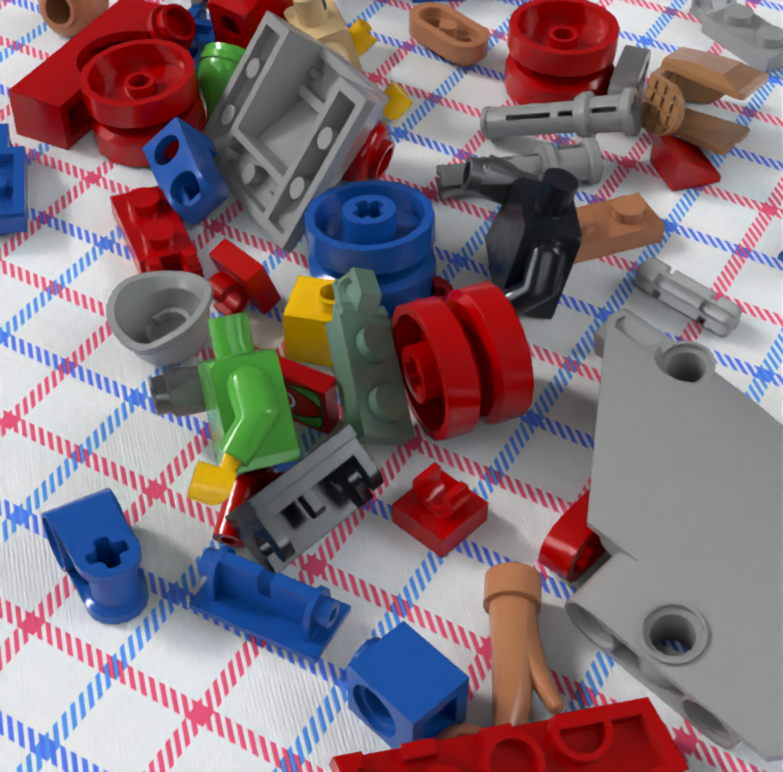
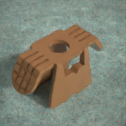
[641,47,770,155]

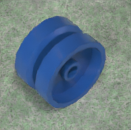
[304,180,437,318]

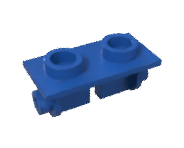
[189,545,351,664]

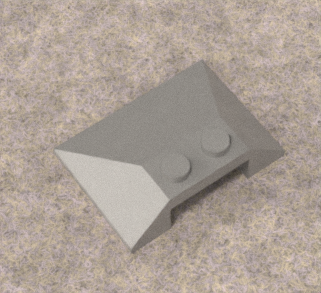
[202,10,390,253]

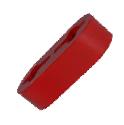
[539,489,606,583]

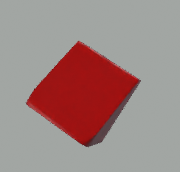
[649,135,721,191]

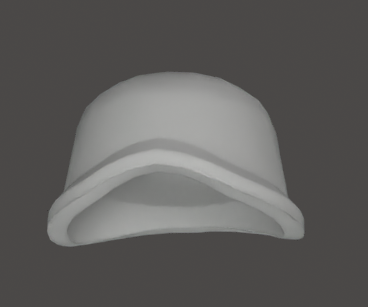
[106,271,214,367]

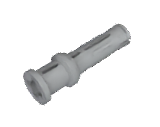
[480,88,642,140]
[436,136,603,200]

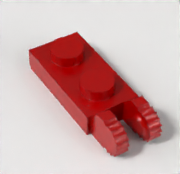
[110,186,204,278]

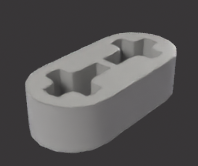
[607,45,651,95]

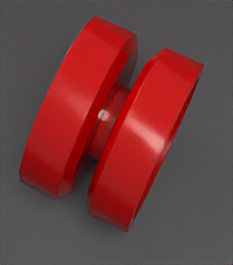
[504,0,620,105]
[79,39,207,167]
[391,281,534,441]

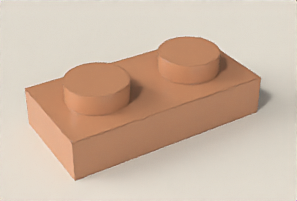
[574,193,665,264]

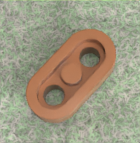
[409,2,489,67]

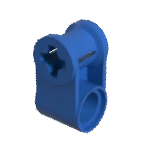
[41,488,149,624]

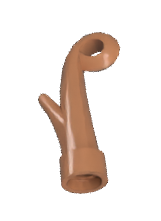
[434,562,564,741]

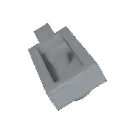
[689,0,783,73]

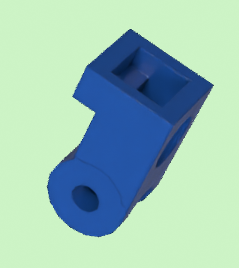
[142,116,231,225]

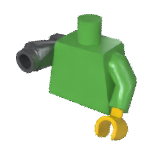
[149,312,302,506]

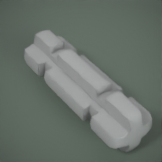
[634,257,742,337]

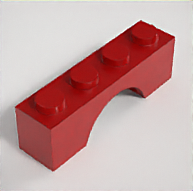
[8,0,160,150]

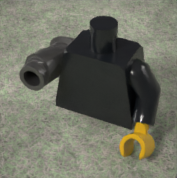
[461,154,582,319]

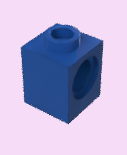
[347,621,469,749]

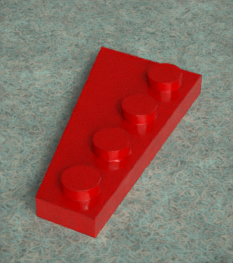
[329,697,689,772]

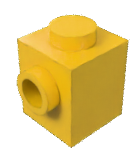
[283,275,338,367]

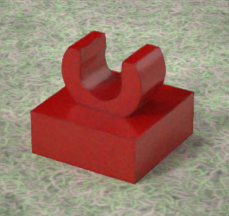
[207,238,281,316]
[392,462,489,558]

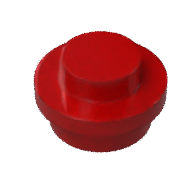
[147,4,196,49]

